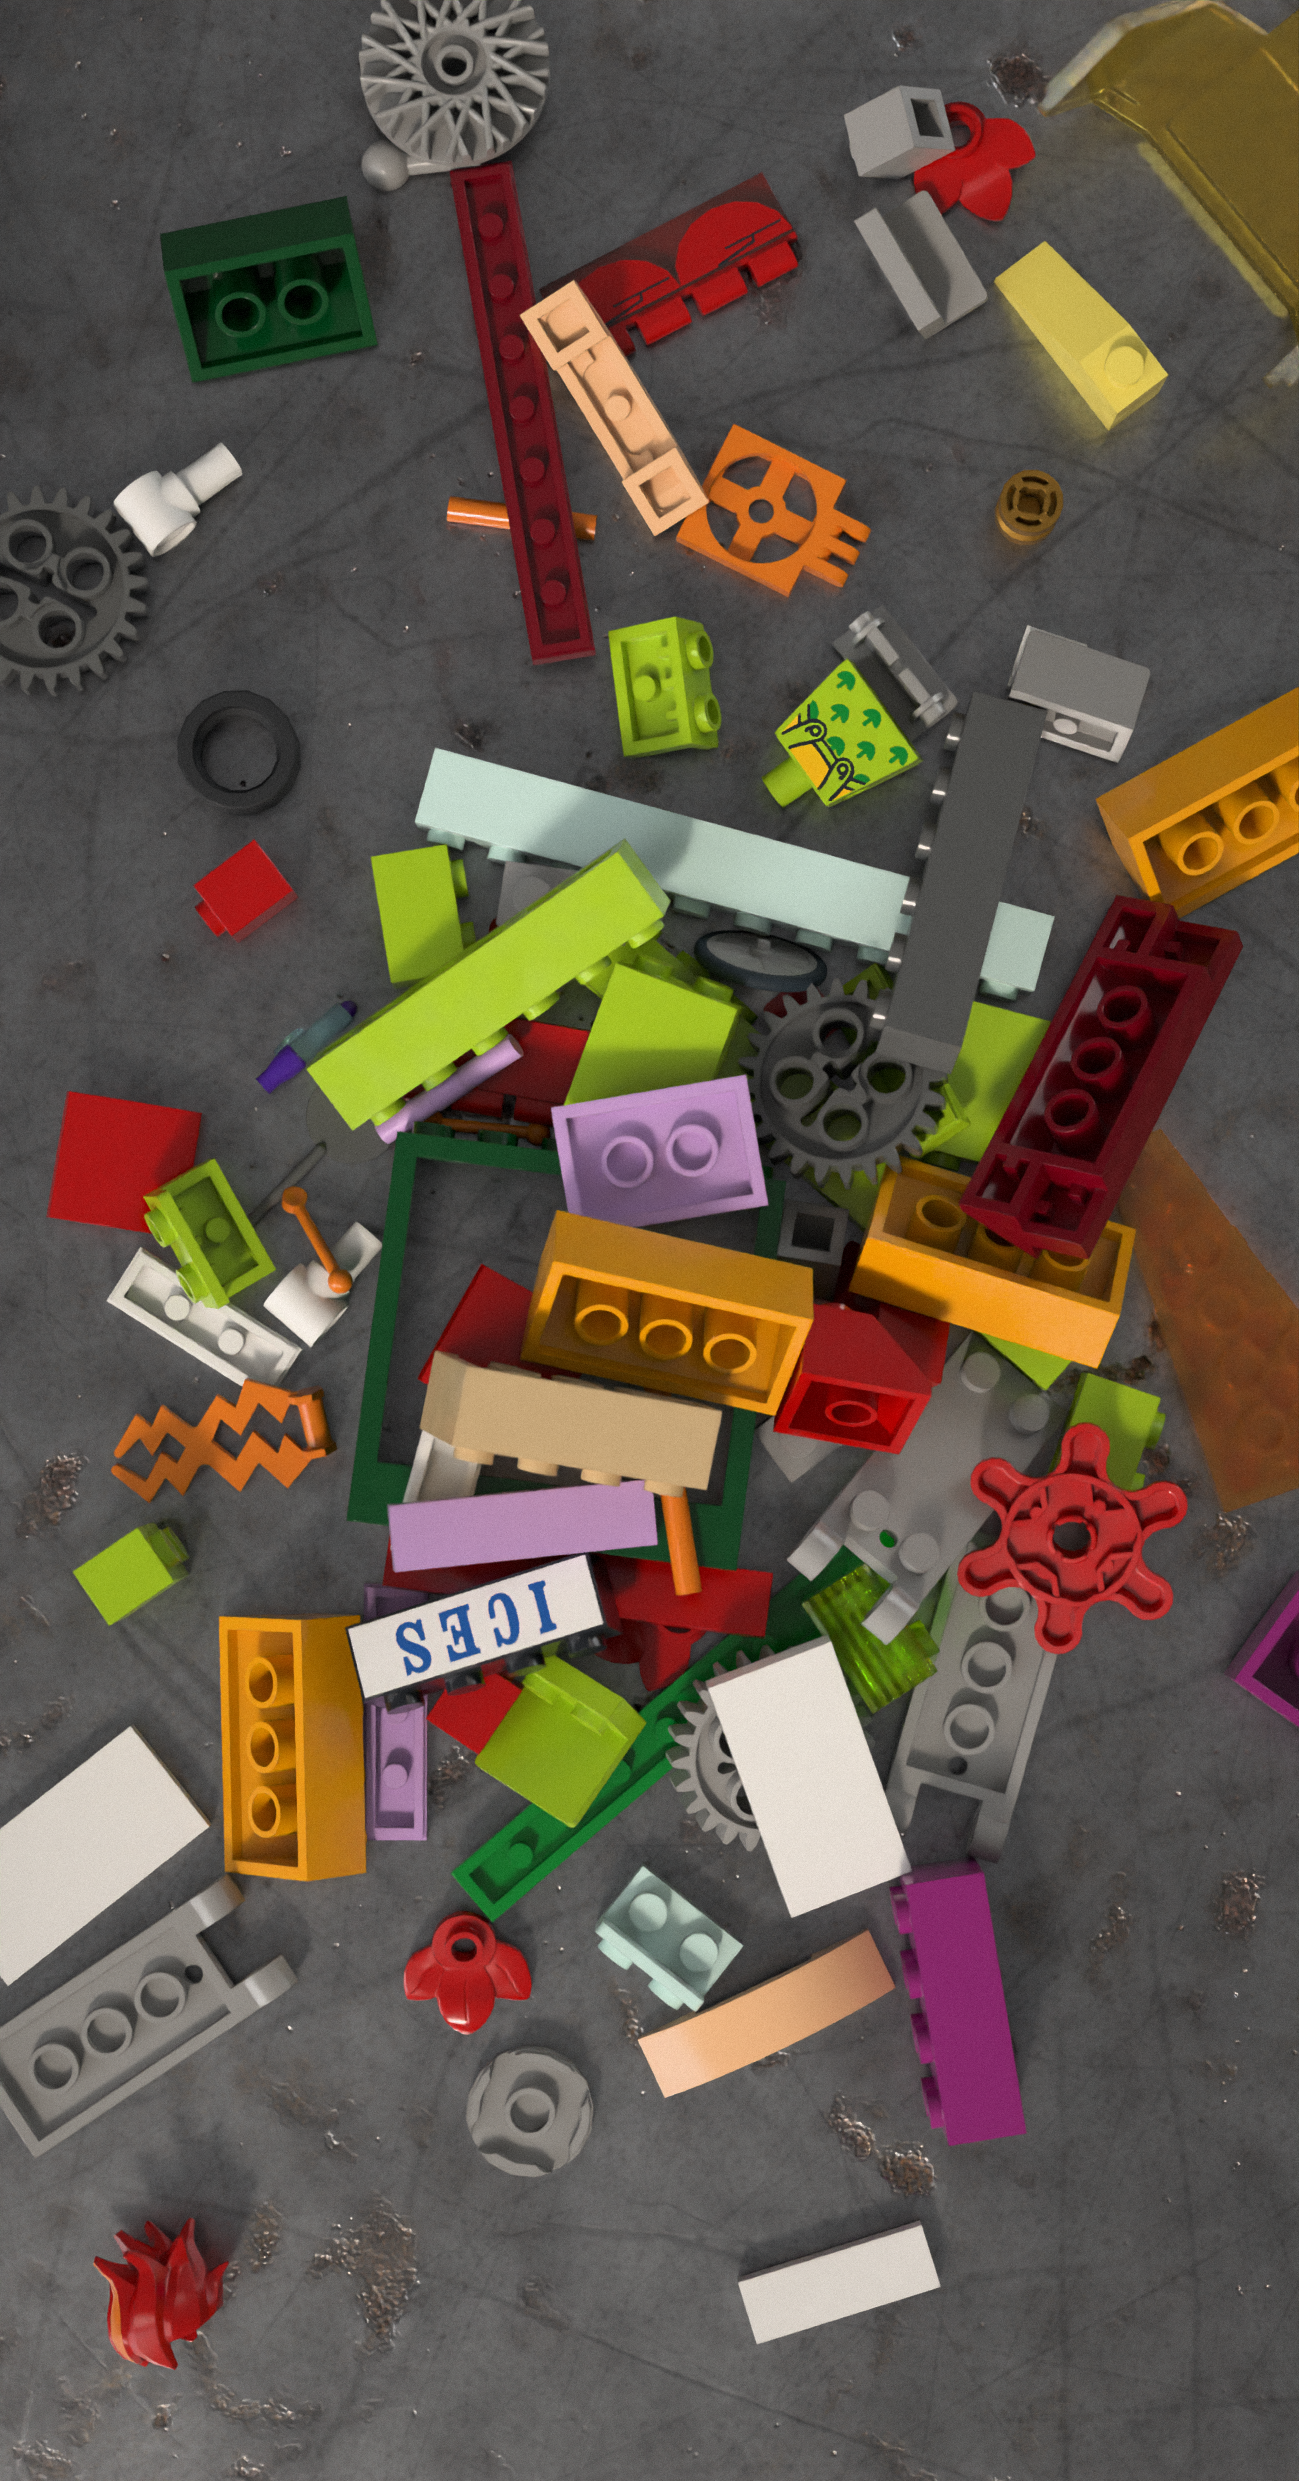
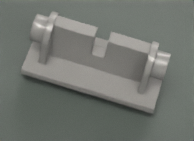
[832,604,960,742]

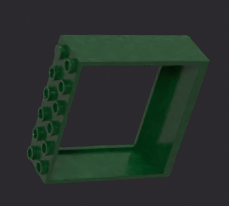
[346,1121,786,1571]

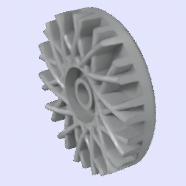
[359,0,550,166]

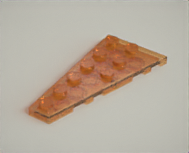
[1116,1129,1299,1513]

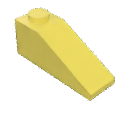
[994,241,1168,431]

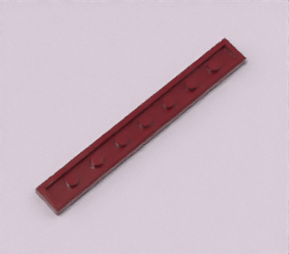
[450,160,596,666]

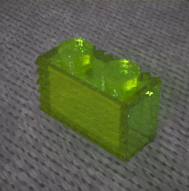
[800,1561,940,1714]

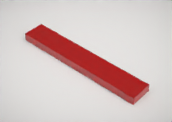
[382,1536,773,1639]

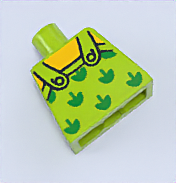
[761,659,924,808]

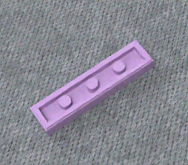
[387,1479,658,1572]
[363,1582,429,1840]

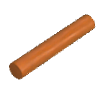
[447,496,598,540]

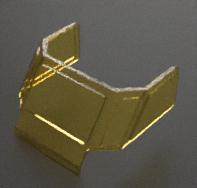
[1037,0,1299,390]

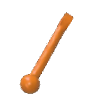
[423,1112,550,1146]
[281,1186,353,1294]

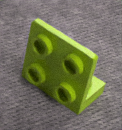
[475,1655,647,1828]

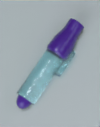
[256,1000,357,1094]

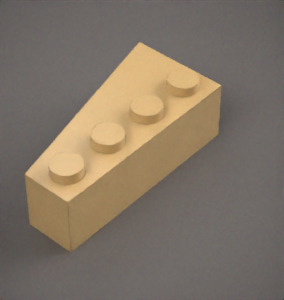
[420,1350,722,1497]

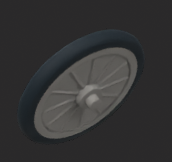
[694,930,827,992]

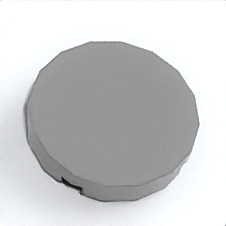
[466,2045,594,2177]

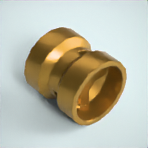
[995,469,1063,545]

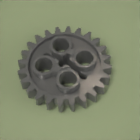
[0,486,151,696]
[738,978,948,1190]

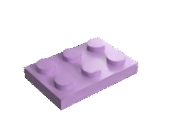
[551,1075,768,1228]

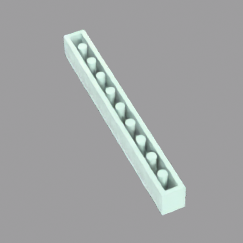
[415,748,1055,1003]

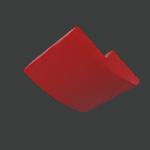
[46,1091,202,1234]
[417,1263,582,1385]

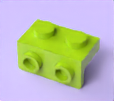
[143,1158,276,1309]

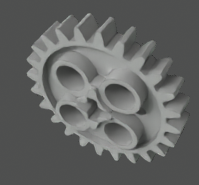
[665,1645,875,1851]

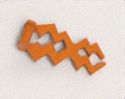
[111,1378,338,1503]

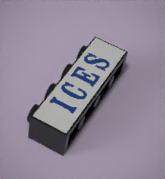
[345,1552,624,1714]

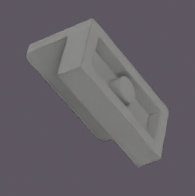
[854,191,989,340]
[1006,630,1151,763]

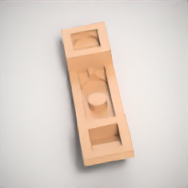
[520,280,710,536]
[638,1928,896,2098]

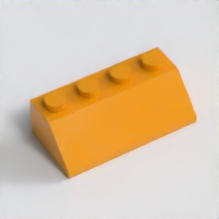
[1095,687,1299,919]
[848,1155,1136,1368]
[520,1210,813,1416]
[219,1613,367,1881]

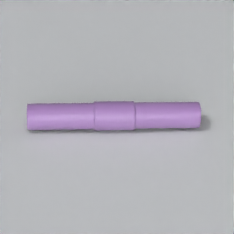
[374,1034,523,1144]

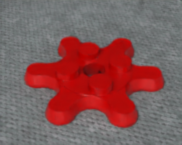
[957,1422,1188,1654]

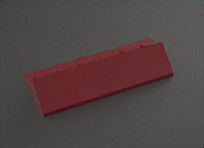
[958,895,1243,1260]

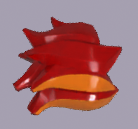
[93,2218,229,2370]

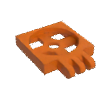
[676,423,872,597]

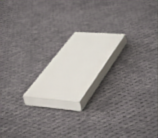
[705,1635,912,1918]
[0,1724,212,1986]

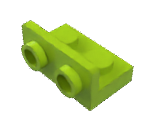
[608,616,722,759]

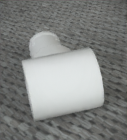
[113,442,242,557]
[263,1221,382,1348]

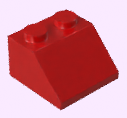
[773,1303,932,1455]

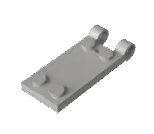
[786,1331,1069,1645]
[883,1531,1058,1864]
[0,1873,299,2159]

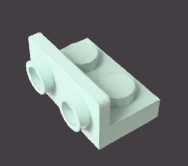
[595,1863,744,2012]

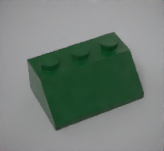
[160,196,378,383]

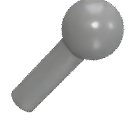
[361,139,482,191]

